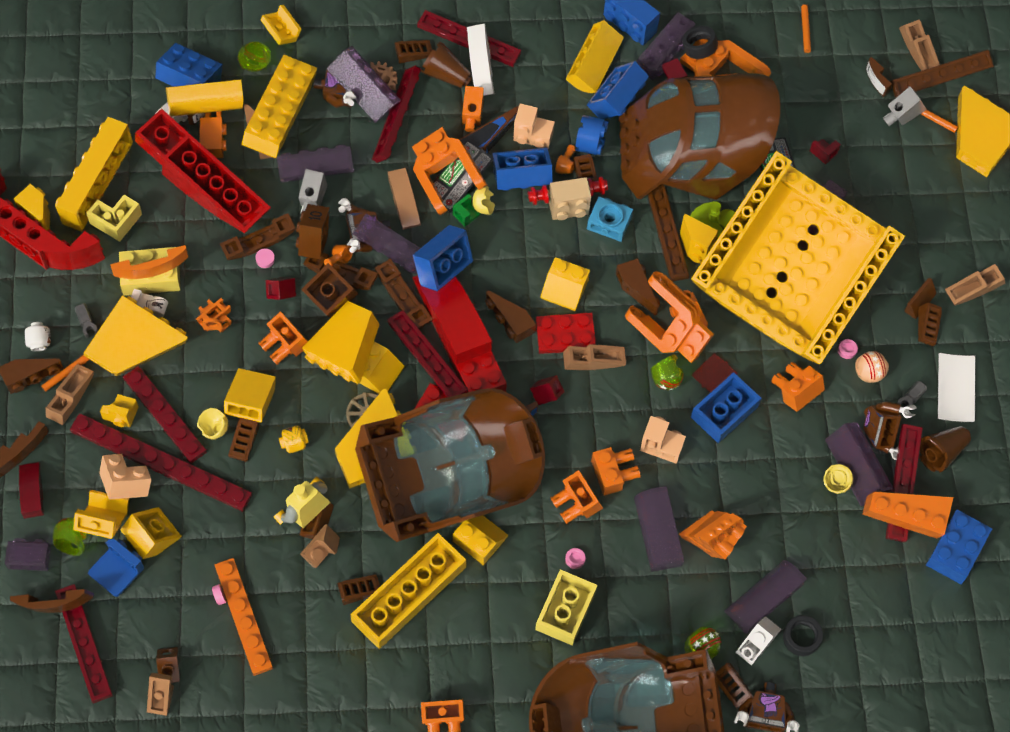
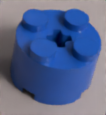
[575,115,609,155]

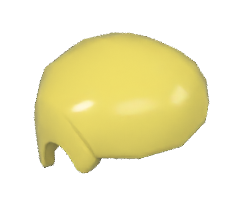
[473,186,495,215]
[197,408,228,440]
[823,464,854,494]

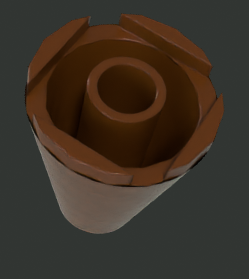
[421,42,472,88]
[920,426,971,472]

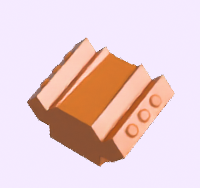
[679,511,747,559]

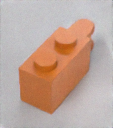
[200,111,227,158]

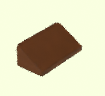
[905,278,936,319]
[299,503,333,539]

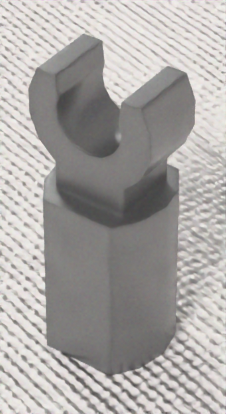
[75,303,98,338]
[897,381,927,411]

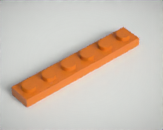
[214,558,273,676]

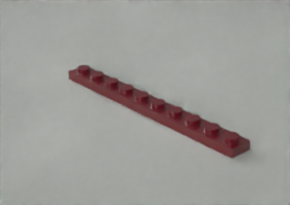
[70,413,252,512]

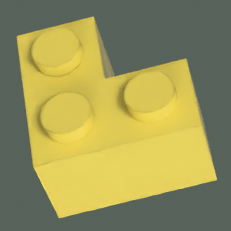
[86,195,142,242]

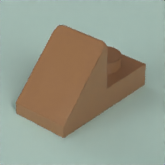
[300,524,340,568]
[147,673,174,716]

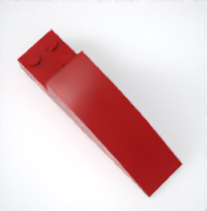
[135,108,271,233]
[412,275,507,392]

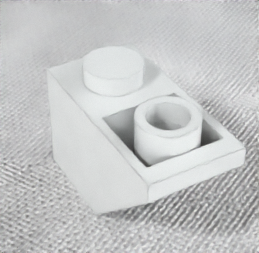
[736,616,781,665]

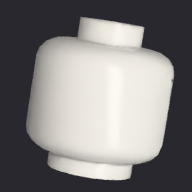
[25,322,51,351]

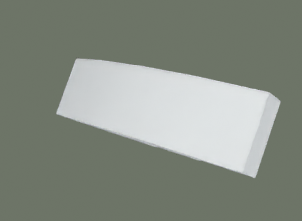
[467,24,495,96]

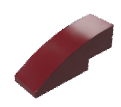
[19,462,44,519]

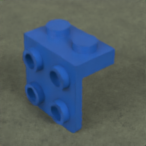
[88,538,144,597]

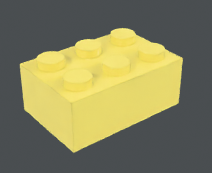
[119,247,180,296]
[535,569,597,646]

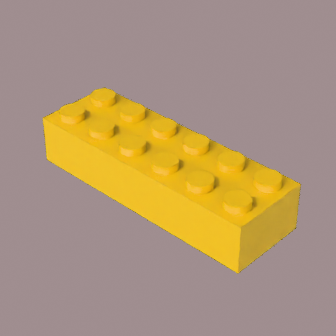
[242,55,317,158]
[55,117,133,232]
[350,533,466,650]

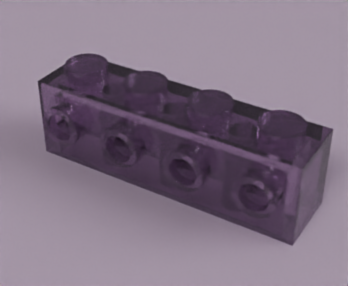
[637,13,695,80]
[277,145,354,183]
[352,214,420,274]

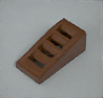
[395,40,432,64]
[573,154,598,193]
[918,303,942,346]
[228,418,259,462]
[337,575,380,605]
[716,663,753,709]

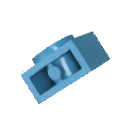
[587,197,633,242]

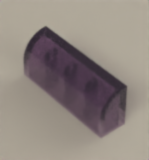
[327,46,401,123]
[825,422,894,507]
[634,486,684,572]
[724,560,807,634]

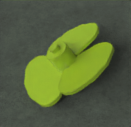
[690,201,735,238]

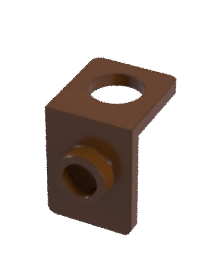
[156,647,180,683]

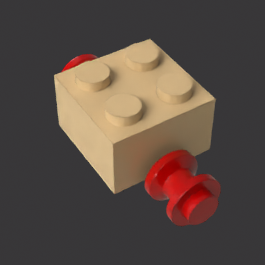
[528,176,608,220]

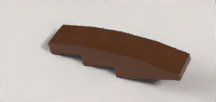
[0,421,49,477]

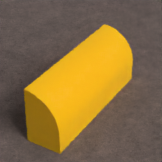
[566,20,624,93]
[166,80,243,117]

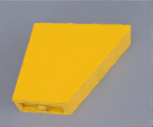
[956,86,1010,177]
[84,296,188,376]
[302,301,380,384]
[335,389,417,489]

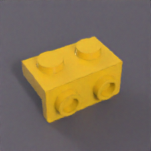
[261,5,301,45]

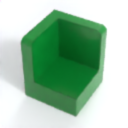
[453,194,481,227]

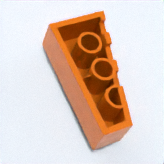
[862,492,954,539]

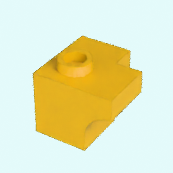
[100,394,139,427]

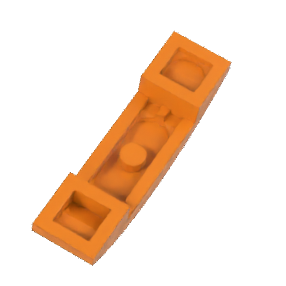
[110,245,188,279]

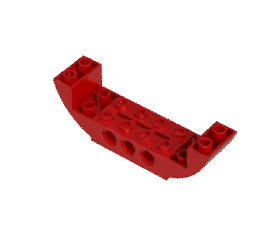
[0,169,105,270]

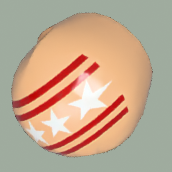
[855,351,889,383]

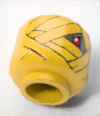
[279,425,309,454]

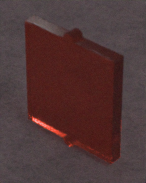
[692,353,738,392]

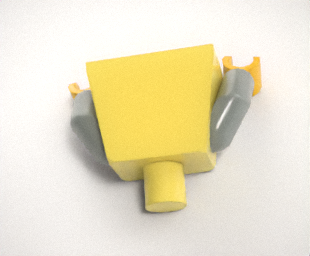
[274,476,330,528]

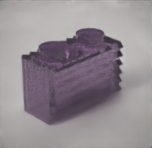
[5,538,51,571]

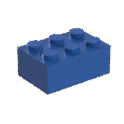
[603,0,660,45]
[155,43,222,87]
[587,61,649,119]
[493,148,553,190]
[413,225,473,291]
[691,372,761,443]
[926,509,992,584]

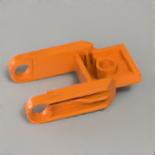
[680,39,771,86]
[412,127,487,215]
[625,271,714,363]

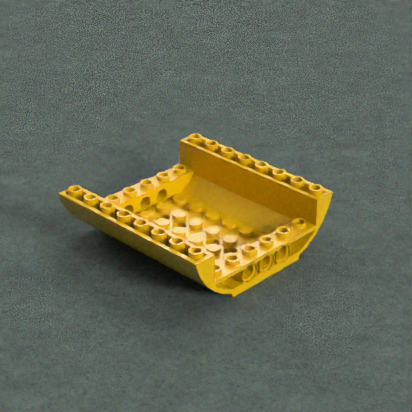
[691,151,905,364]

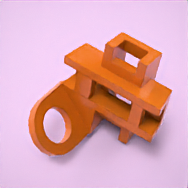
[196,298,232,333]

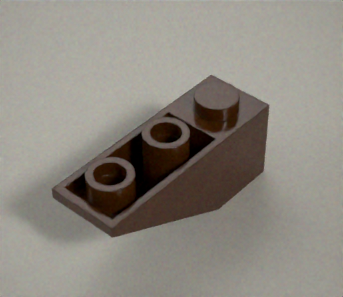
[615,259,660,315]
[485,290,536,343]
[0,358,64,394]

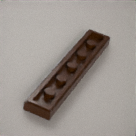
[890,50,994,98]
[647,184,689,282]

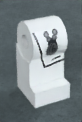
[131,289,168,318]

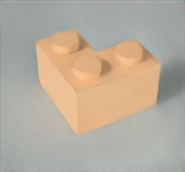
[513,104,555,149]
[640,416,686,464]
[99,454,151,500]

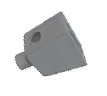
[883,87,927,126]
[299,169,327,213]

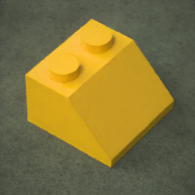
[14,184,50,230]
[680,214,718,264]
[540,257,590,311]
[360,341,405,394]
[120,507,182,559]
[453,515,508,566]

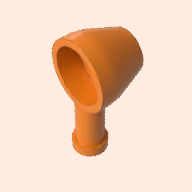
[555,145,576,174]
[324,244,353,266]

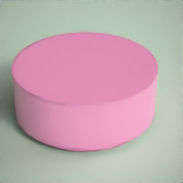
[256,249,275,268]
[838,339,858,359]
[565,548,586,569]
[212,584,227,605]

